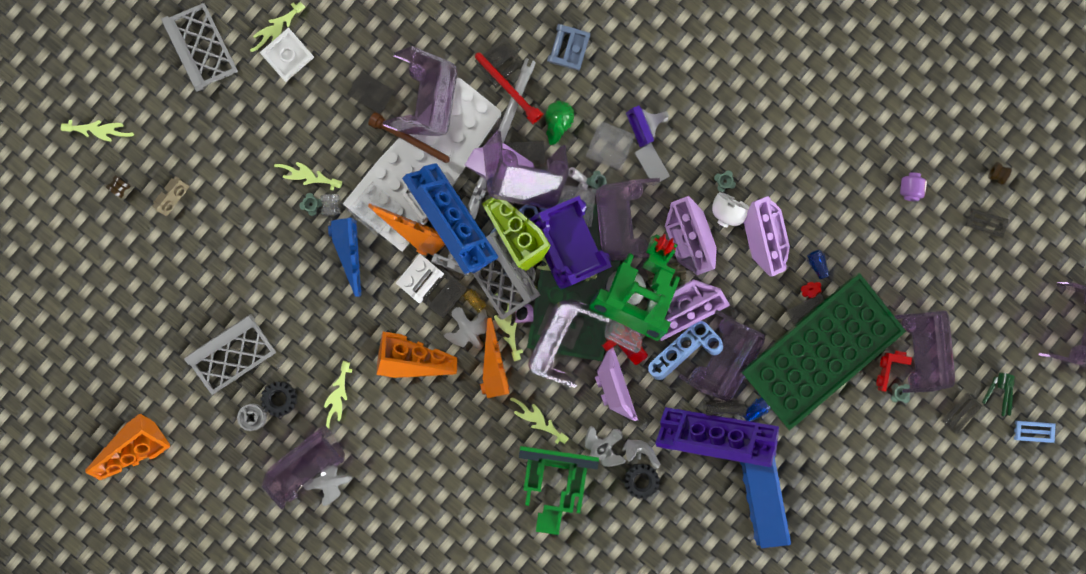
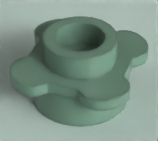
[586,170,607,193]
[714,171,736,192]
[300,193,323,216]
[891,383,910,403]

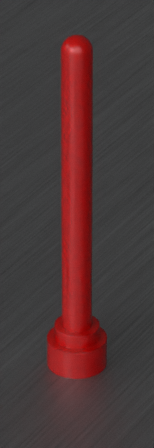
[475,52,543,124]

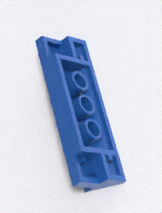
[402,163,498,274]
[740,456,791,548]

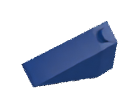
[328,218,361,297]

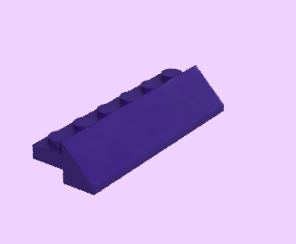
[656,407,779,467]

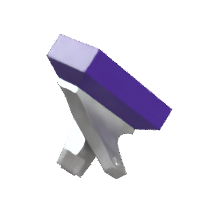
[626,105,669,148]

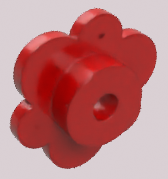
[801,282,822,298]

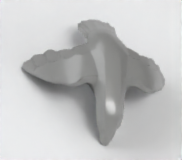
[444,307,487,350]
[585,426,626,466]
[622,440,661,468]
[302,457,352,506]

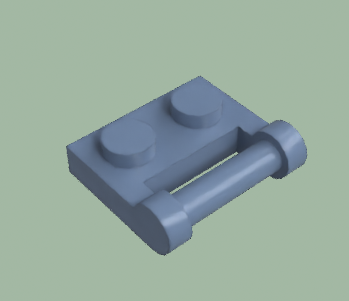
[547,24,591,71]

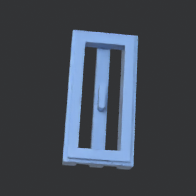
[1014,421,1056,443]

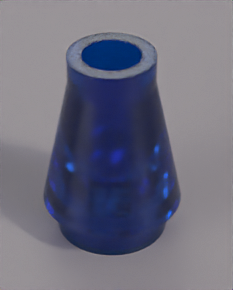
[807,249,830,279]
[742,397,771,422]

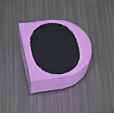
[515,304,533,324]

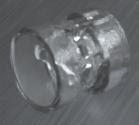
[320,194,341,215]

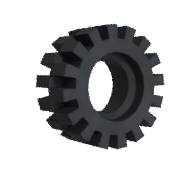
[260,381,298,417]
[624,463,660,499]

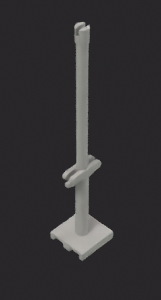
[431,58,536,276]

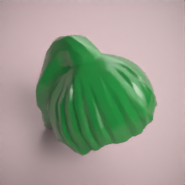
[545,100,575,145]

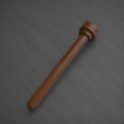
[368,112,450,163]

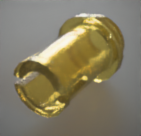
[463,289,486,313]

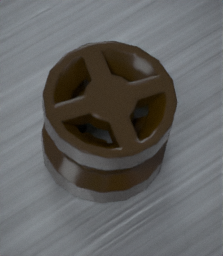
[988,162,1012,185]
[106,175,131,198]

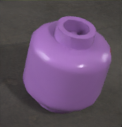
[900,173,927,201]

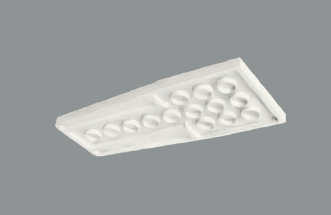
[343,78,501,252]

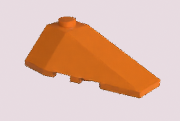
[368,203,445,256]
[480,318,510,398]
[376,331,457,378]
[85,414,170,480]

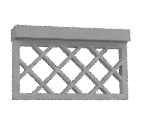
[161,3,238,92]
[473,231,540,320]
[184,314,276,395]

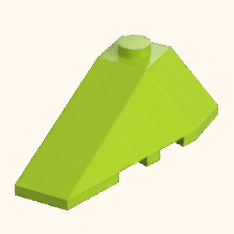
[482,193,551,271]

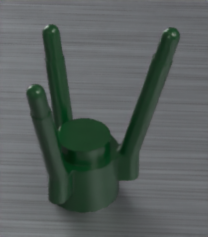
[982,373,1015,416]

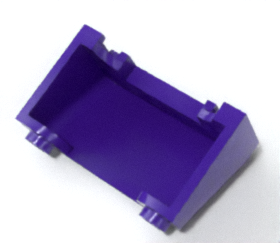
[530,195,612,289]

